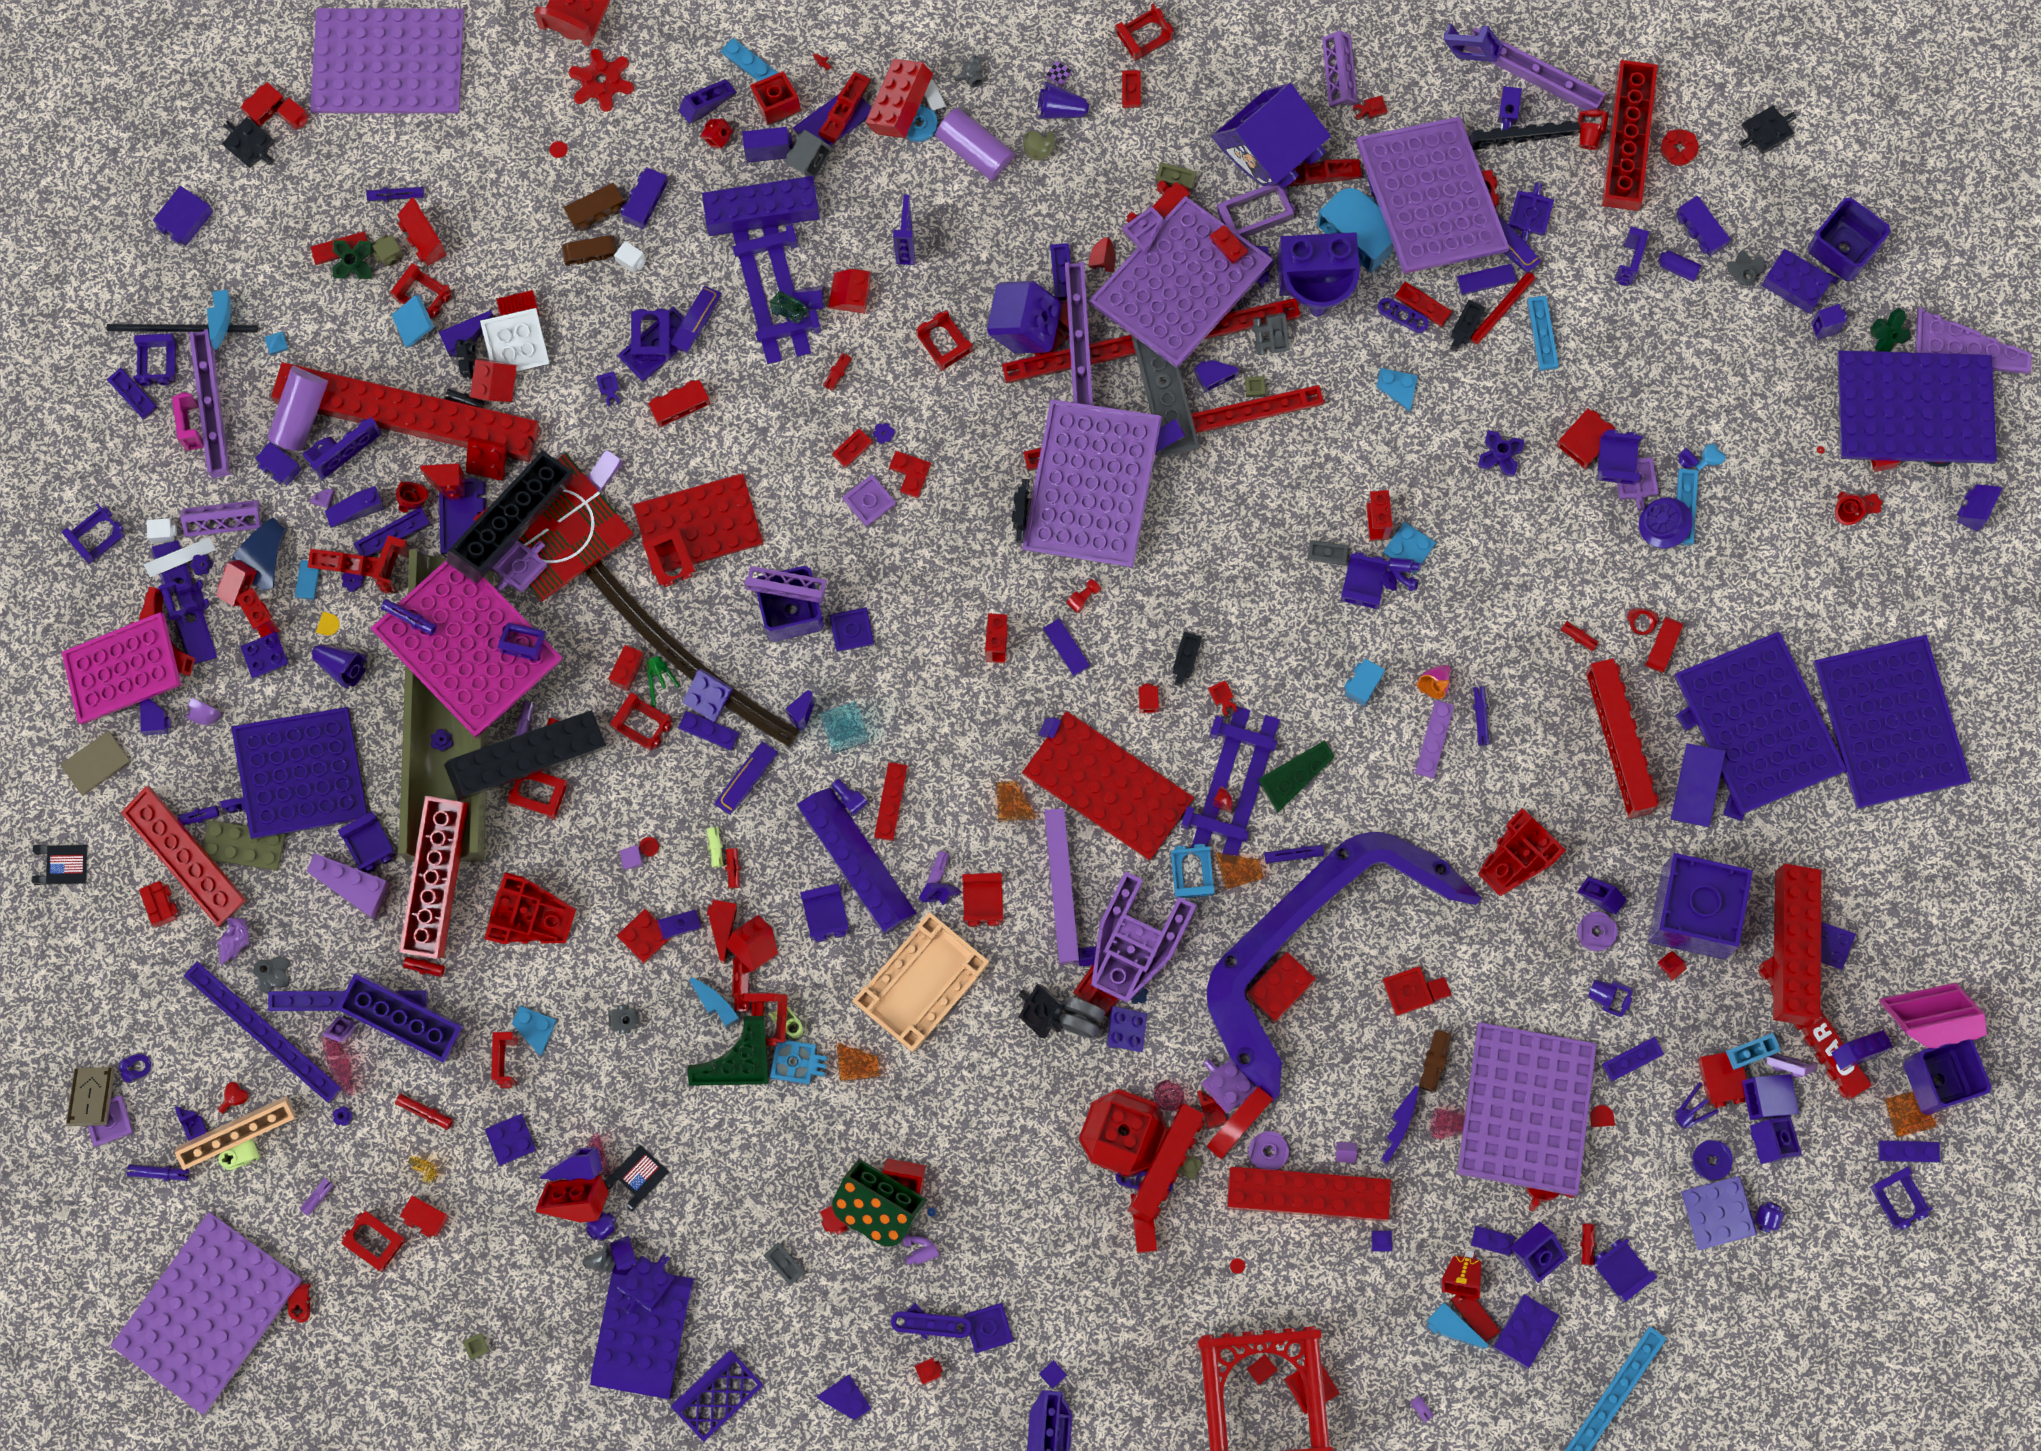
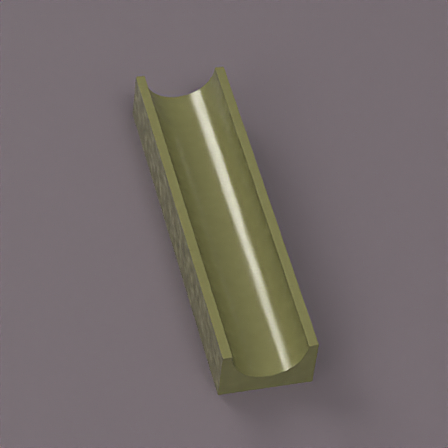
[398,549,493,862]

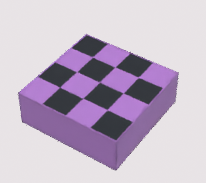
[1046,61,1072,87]

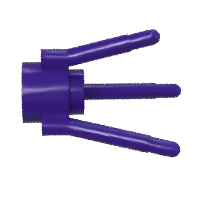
[1674,1082,1719,1129]

